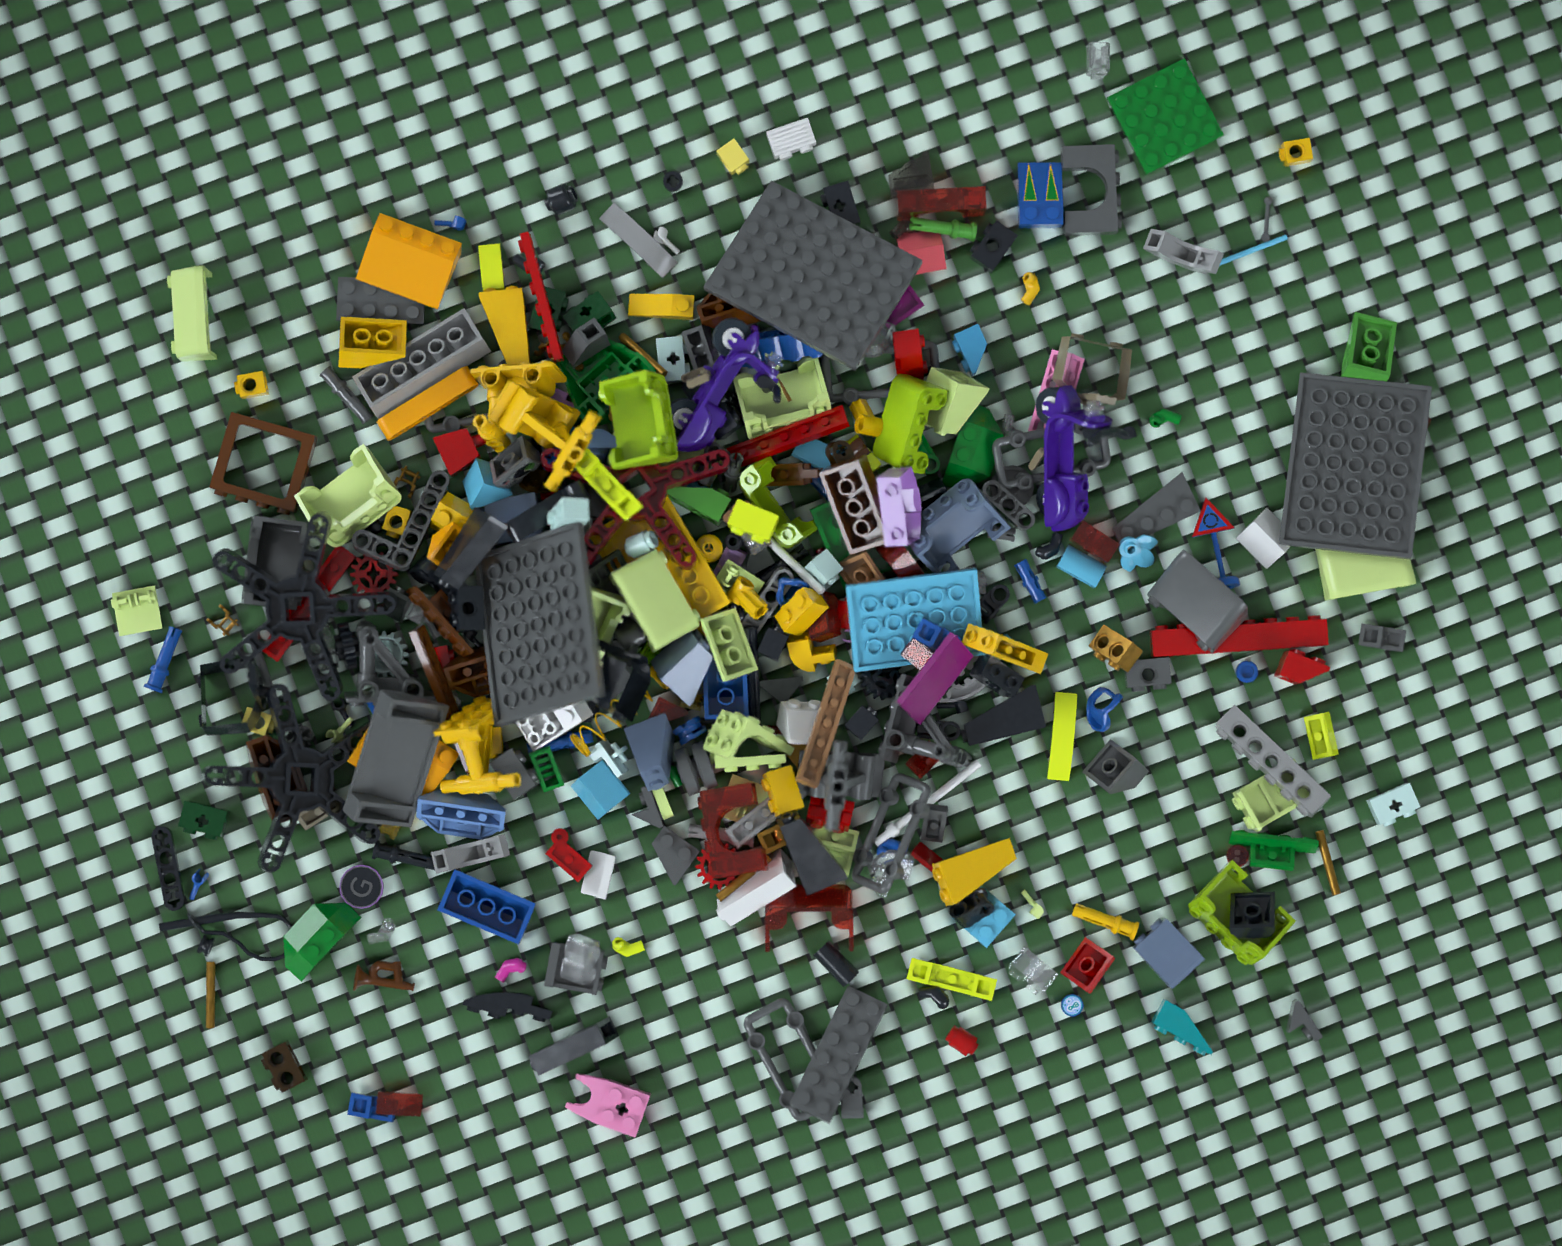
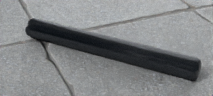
[745,626,761,726]

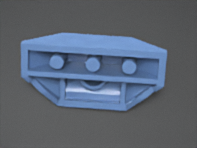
[416,789,506,840]

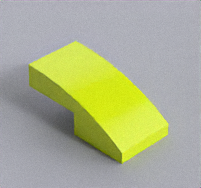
[478,243,505,292]

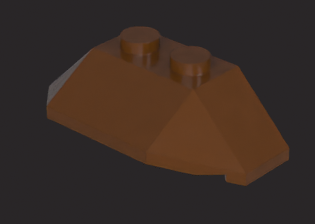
[696,293,761,328]
[443,646,490,698]
[246,735,307,823]

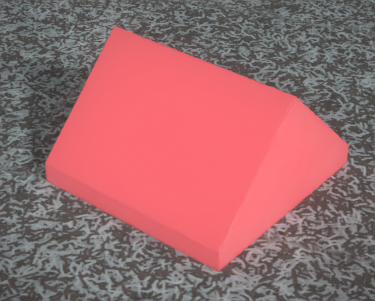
[895,230,946,275]

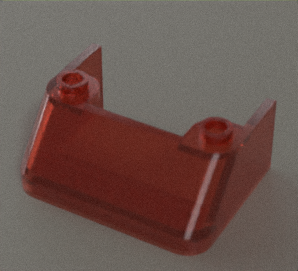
[765,884,854,952]

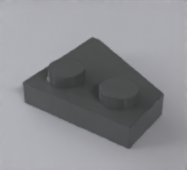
[652,826,700,886]

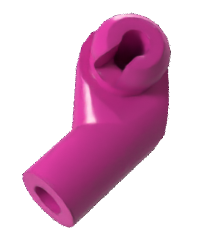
[495,958,527,983]

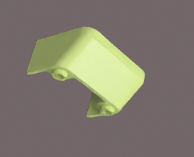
[167,265,217,362]

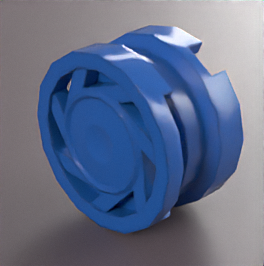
[673,715,707,746]

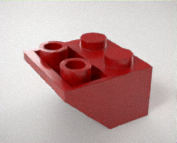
[1274,648,1330,684]

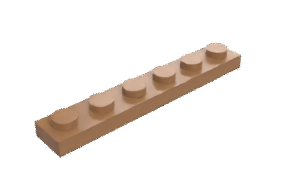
[795,659,855,789]

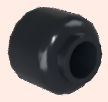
[544,183,578,215]

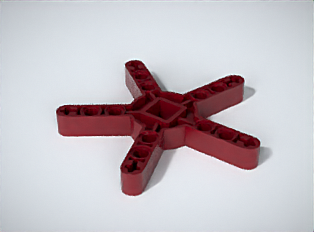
[541,448,730,570]

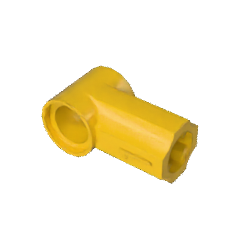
[849,398,883,437]
[727,576,768,619]

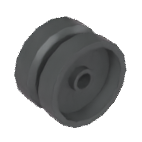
[674,741,718,796]

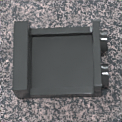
[544,942,608,995]

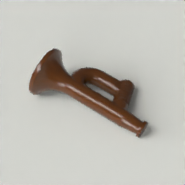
[353,961,415,992]

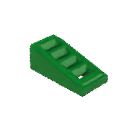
[529,745,564,792]

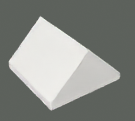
[1236,508,1291,569]

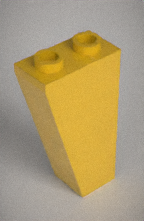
[479,286,531,365]
[962,623,1048,674]
[932,838,1017,906]

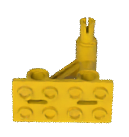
[470,360,567,453]
[487,381,601,492]
[433,696,521,795]

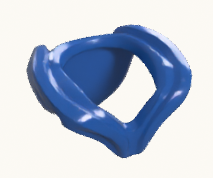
[776,577,810,606]
[1087,687,1123,732]

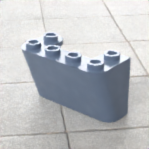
[910,478,1011,573]

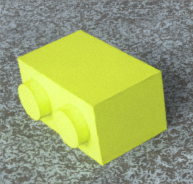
[727,499,779,544]

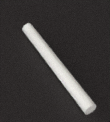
[765,538,825,595]

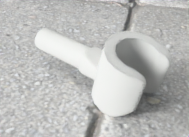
[653,227,680,255]

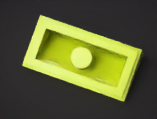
[1304,712,1339,760]

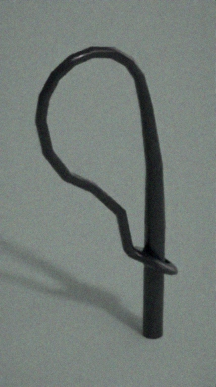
[159,912,292,961]

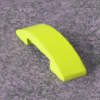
[575,447,643,521]
[1047,692,1077,781]
[907,958,997,1001]

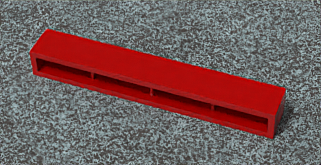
[1150,615,1329,658]

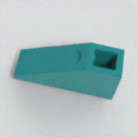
[1151,999,1213,1056]

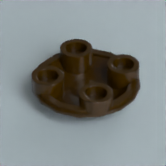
[518,464,553,494]

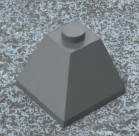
[1082,739,1149,794]

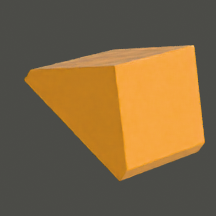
[427,522,462,566]

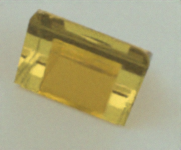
[679,694,704,711]

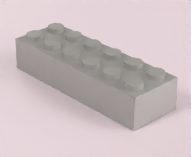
[352,308,491,420]

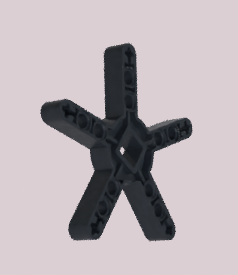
[212,511,398,701]
[201,684,380,873]

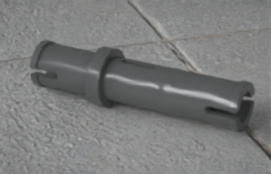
[319,366,373,424]

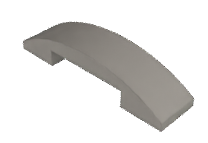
[599,203,677,278]

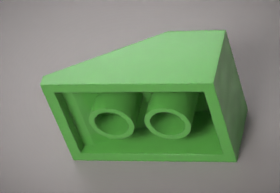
[1341,312,1397,382]
[667,487,732,527]

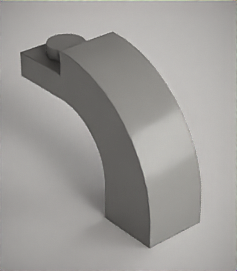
[1143,229,1224,274]
[431,834,510,874]

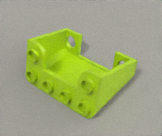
[873,374,949,474]
[1188,860,1296,965]

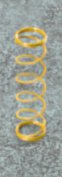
[570,666,669,757]

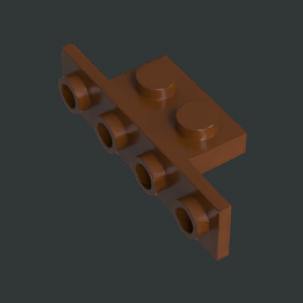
[406,585,474,657]

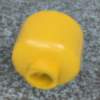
[696,534,723,563]

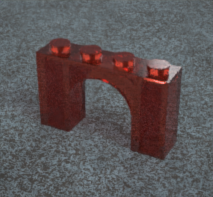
[896,186,987,220]
[697,782,769,879]

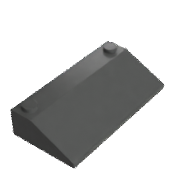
[343,689,449,827]

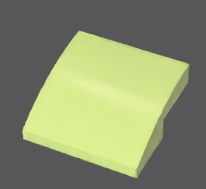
[814,826,859,877]

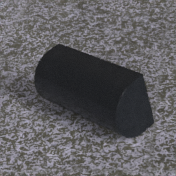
[813,940,859,987]

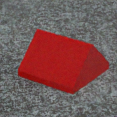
[1060,937,1115,994]

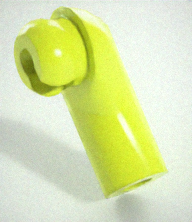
[612,937,645,957]

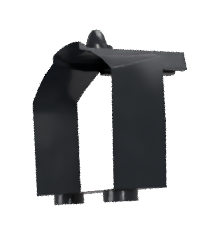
[592,638,651,723]
[197,658,269,736]

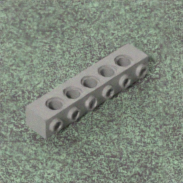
[1215,705,1331,818]

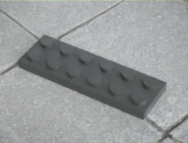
[789,986,888,1124]

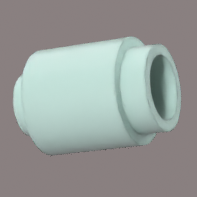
[624,530,658,558]

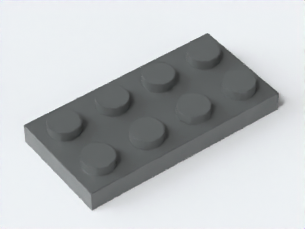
[336,277,425,325]

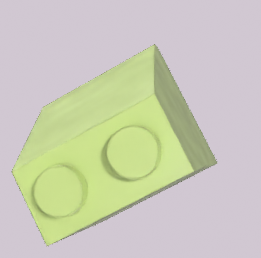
[925,367,990,436]

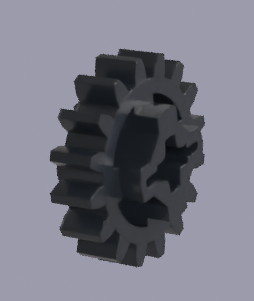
[334,622,359,670]
[858,666,902,701]

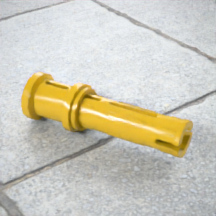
[1072,903,1140,941]

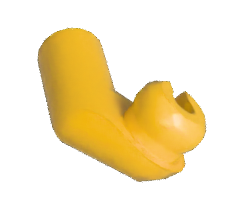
[1021,272,1040,306]

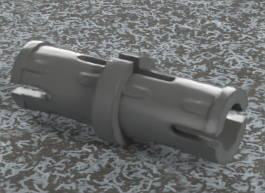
[723,453,744,493]

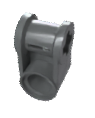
[841,1076,864,1119]

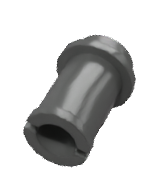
[987,524,1016,542]

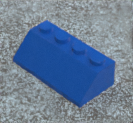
[437,869,536,944]

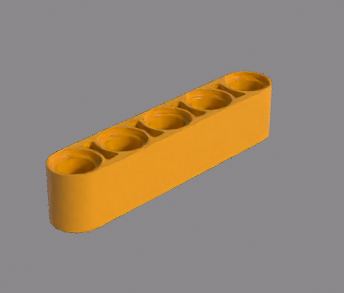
[376,366,479,441]

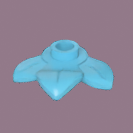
[1118,534,1158,572]

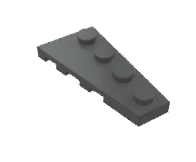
[1112,472,1201,543]

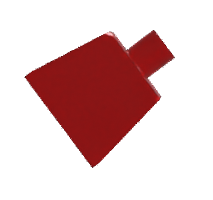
[433,428,486,477]

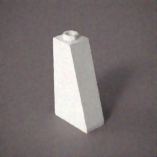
[716,848,796,926]

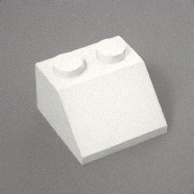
[776,699,821,744]

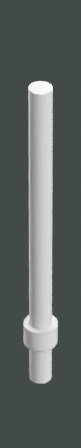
[874,760,981,847]

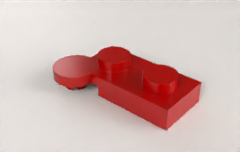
[545,828,593,882]

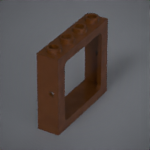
[209,412,318,515]

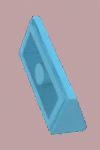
[791,439,840,469]

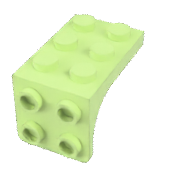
[703,709,795,759]
[708,724,786,772]
[1232,759,1309,832]

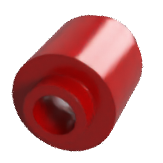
[945,1025,979,1056]

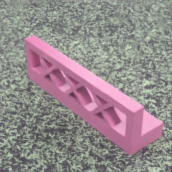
[1028,350,1084,432]

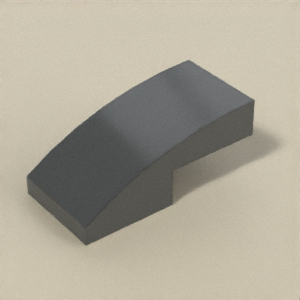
[1358,623,1406,652]

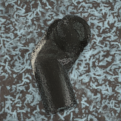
[890,219,920,240]

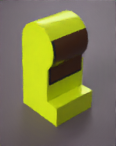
[844,434,882,472]

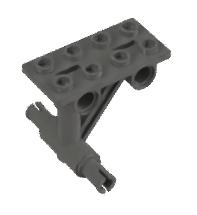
[344,620,435,706]
[878,673,972,767]
[797,740,885,831]

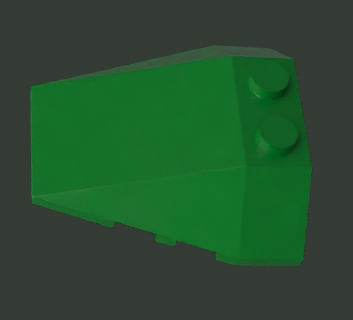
[556,338,656,427]

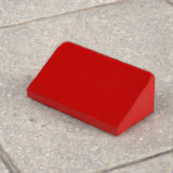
[910,842,943,872]

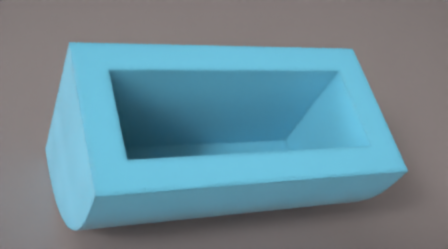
[1056,545,1107,588]

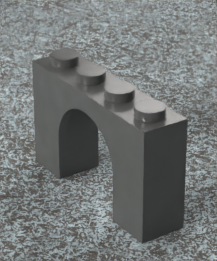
[1061,144,1122,236]

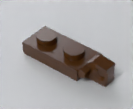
[767,462,823,486]

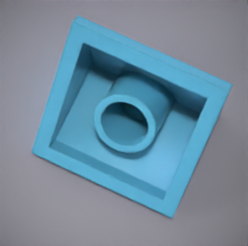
[462,458,513,510]
[571,760,630,820]

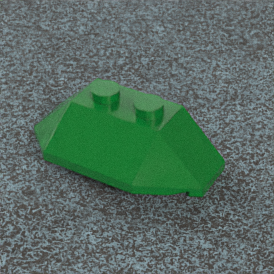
[942,405,1004,488]
[283,902,362,982]

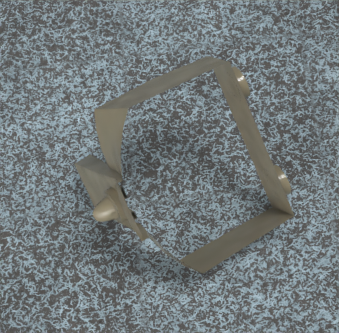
[1052,333,1132,409]

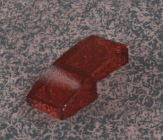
[376,1091,423,1117]

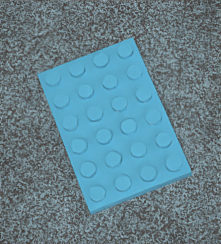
[845,568,984,672]

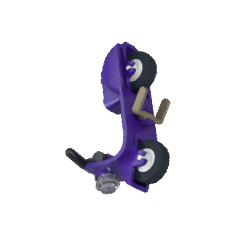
[670,318,784,452]
[1028,385,1129,532]

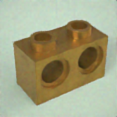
[1089,625,1143,672]

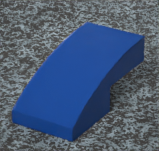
[912,618,962,649]
[347,1093,398,1122]

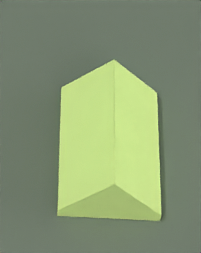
[700,608,758,682]

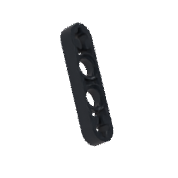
[151,826,185,911]

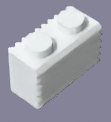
[766,118,816,161]

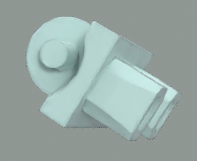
[589,738,629,778]

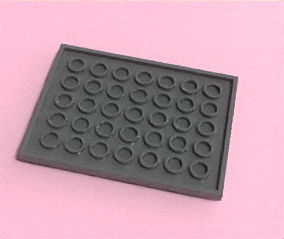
[703,181,922,371]
[1279,372,1432,560]
[475,522,605,727]

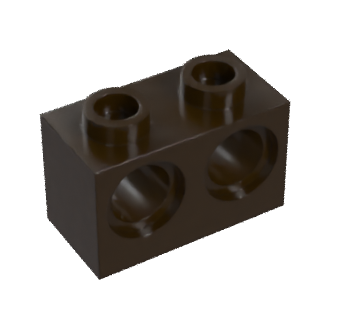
[261,1040,308,1093]

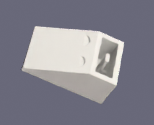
[515,702,593,751]

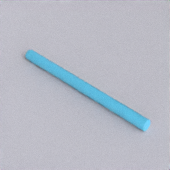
[1220,235,1288,265]

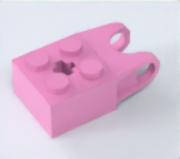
[565,1073,651,1137]

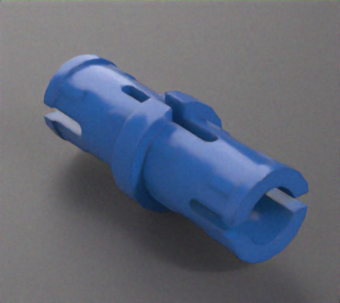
[1014,559,1047,604]

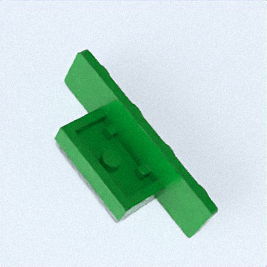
[1228,830,1319,871]

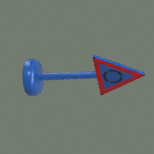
[1192,497,1240,589]

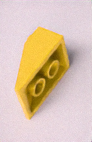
[338,317,407,369]

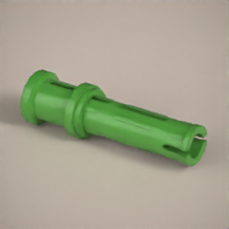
[909,216,977,242]

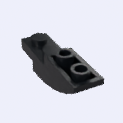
[463,992,553,1022]

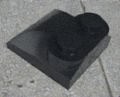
[1230,892,1276,939]

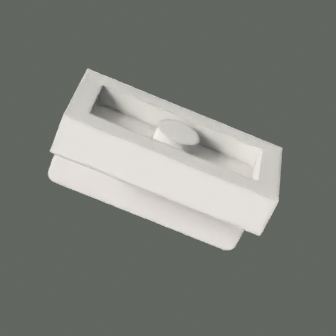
[581,850,616,899]

